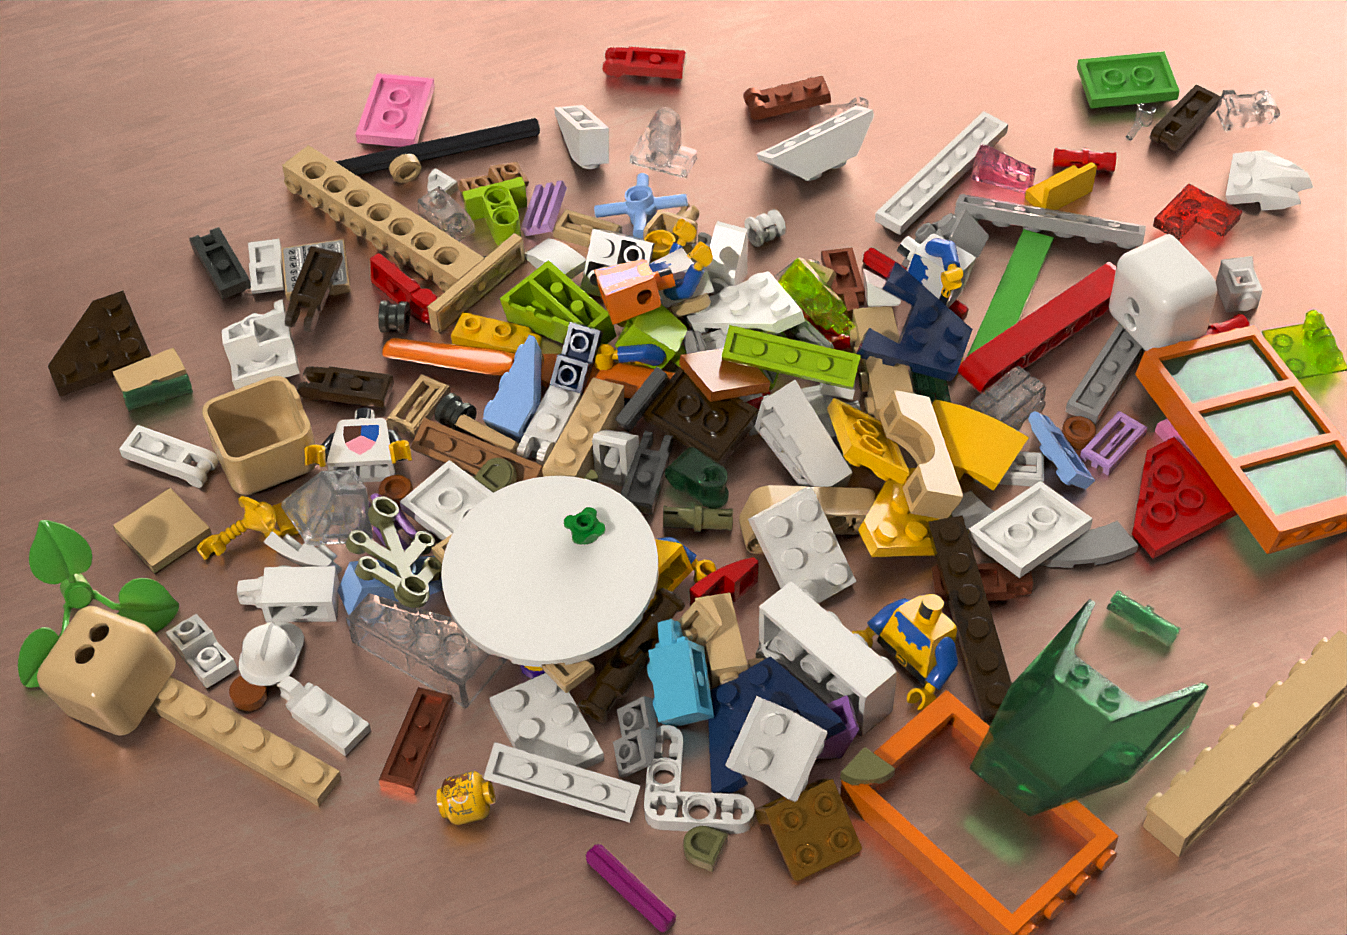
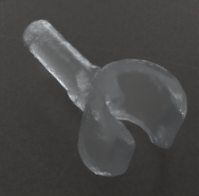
[1126,103,1156,141]

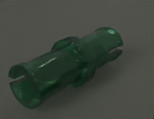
[122,373,193,412]
[1106,590,1181,648]

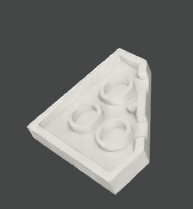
[684,271,805,335]

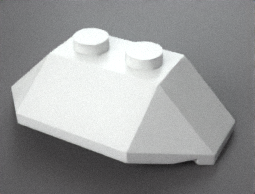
[757,106,874,181]

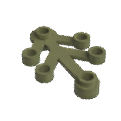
[345,497,442,608]

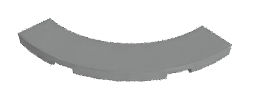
[949,491,1138,568]

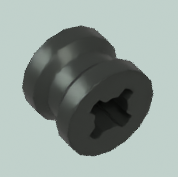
[378,300,410,333]
[434,393,477,433]

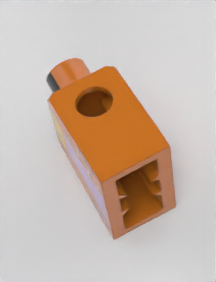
[594,259,676,325]

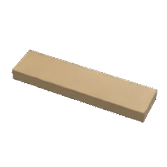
[428,233,525,333]

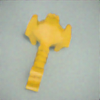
[197,496,281,560]

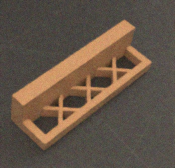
[410,418,543,483]

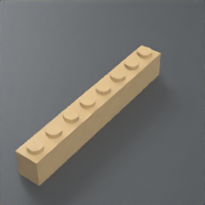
[1143,630,1347,857]

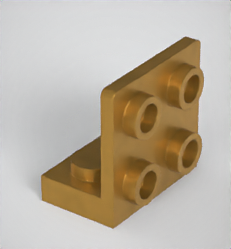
[754,778,862,881]

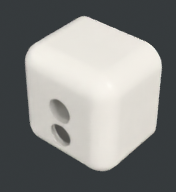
[1109,234,1217,351]

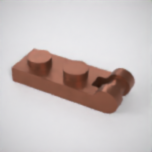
[743,75,831,120]

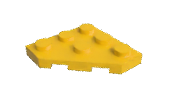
[858,468,939,557]

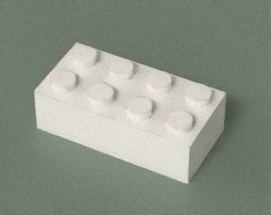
[759,581,897,737]

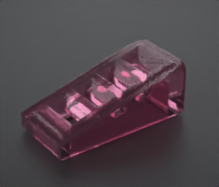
[972,144,1036,194]

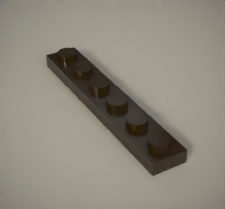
[927,515,1020,722]

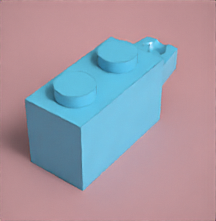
[647,619,714,727]

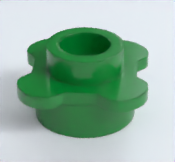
[563,507,605,545]

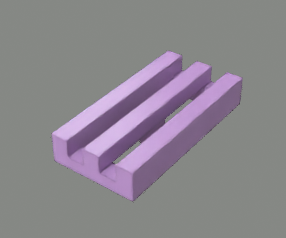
[521,180,567,236]
[1080,411,1148,475]

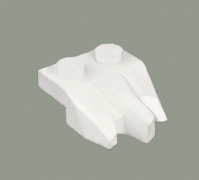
[1226,150,1314,211]

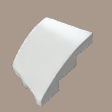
[222,299,300,390]

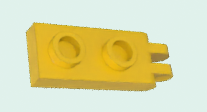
[451,312,542,354]

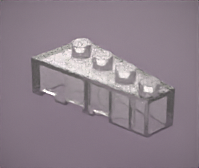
[346,593,508,709]

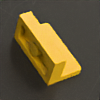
[1025,162,1097,210]

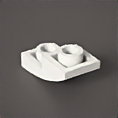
[264,531,343,574]
[165,614,238,688]

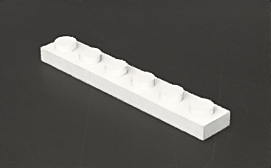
[875,111,1008,235]

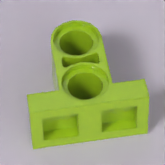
[462,177,527,246]

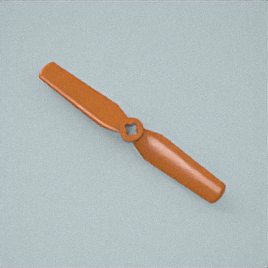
[382,338,675,399]

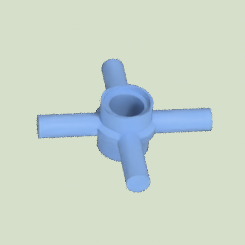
[594,173,688,239]

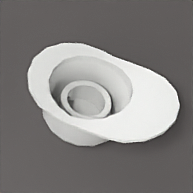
[238,621,304,686]

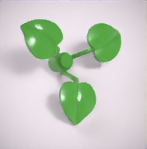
[18,520,179,688]

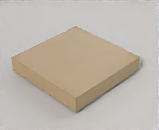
[113,488,212,573]

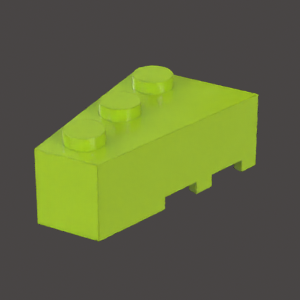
[500,260,617,345]

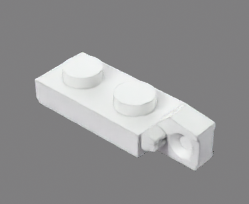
[277,675,371,756]

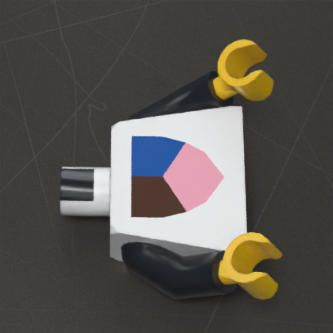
[304,408,412,484]

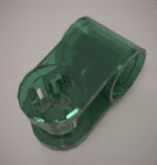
[664,447,729,509]

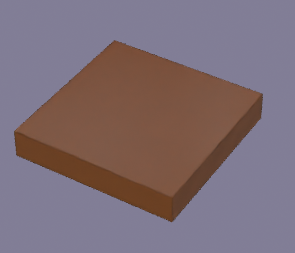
[679,348,771,402]

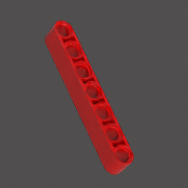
[958,262,1117,395]

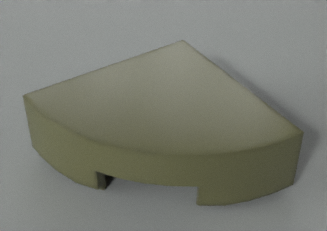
[840,747,895,786]

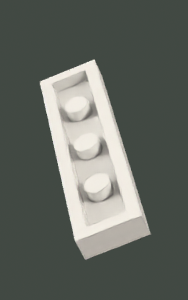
[483,742,640,823]

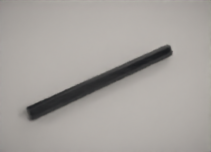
[335,118,540,175]

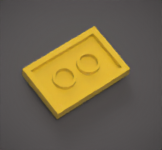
[827,398,910,484]

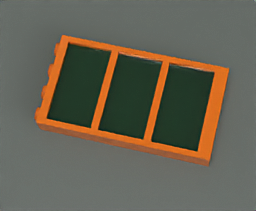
[1135,325,1347,554]

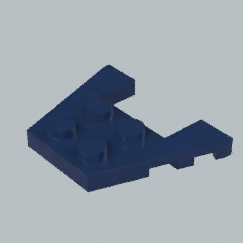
[856,262,973,381]
[708,656,847,794]

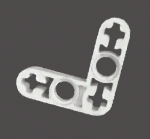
[644,725,755,834]

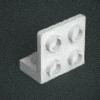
[725,696,827,802]

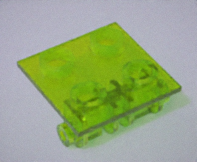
[1262,310,1347,379]

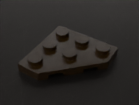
[48,291,151,397]

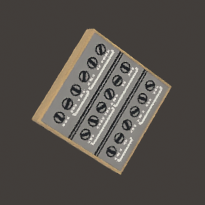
[281,239,351,301]

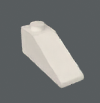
[554,105,609,169]

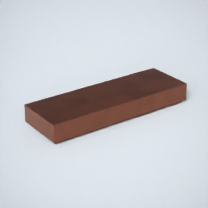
[379,687,453,795]

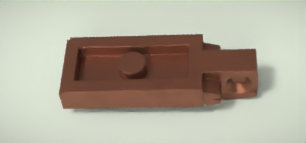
[821,247,865,324]
[932,563,1033,603]

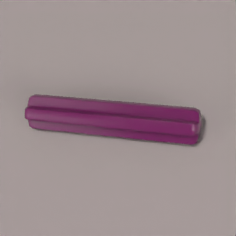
[586,844,676,932]

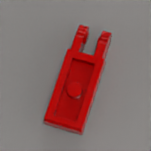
[602,46,686,79]
[370,253,437,325]

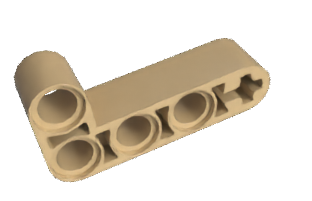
[739,485,876,554]

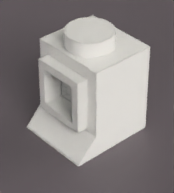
[1216,256,1263,312]

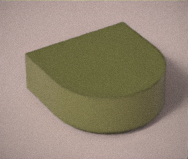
[473,458,517,493]
[683,826,728,872]

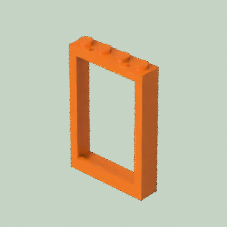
[840,690,1119,935]

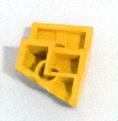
[932,400,1029,491]

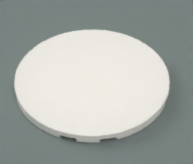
[441,476,659,667]

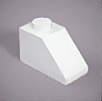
[705,221,748,294]
[592,429,639,487]

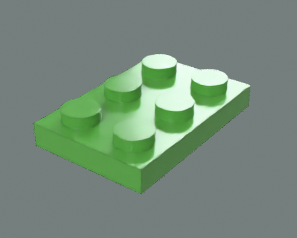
[1077,51,1180,108]

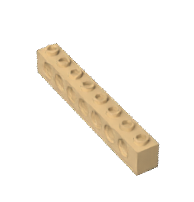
[282,145,484,292]

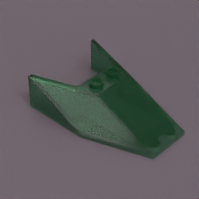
[969,599,1209,817]

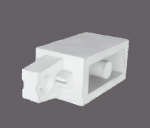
[237,565,340,623]

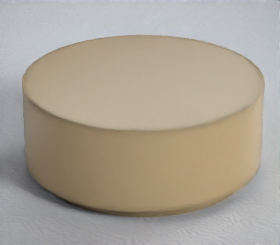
[389,154,422,183]

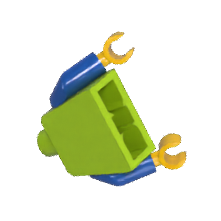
[595,304,688,370]

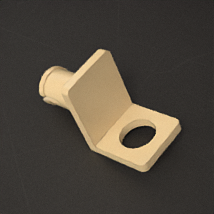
[643,203,700,246]

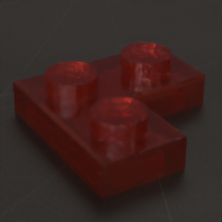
[1153,183,1242,241]

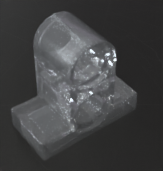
[630,107,697,179]

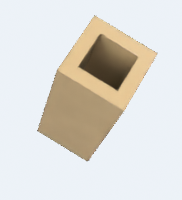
[695,593,748,689]

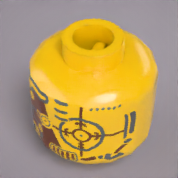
[436,771,496,825]

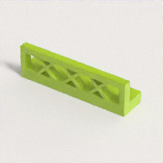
[721,325,861,390]

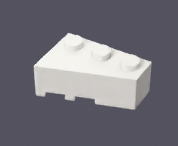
[755,380,853,487]

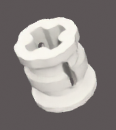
[744,209,786,247]

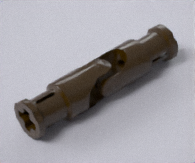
[578,588,685,724]

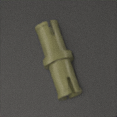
[663,504,733,532]

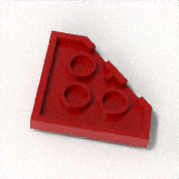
[1132,437,1237,559]

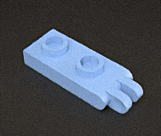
[1028,411,1095,490]

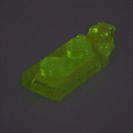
[778,257,855,336]

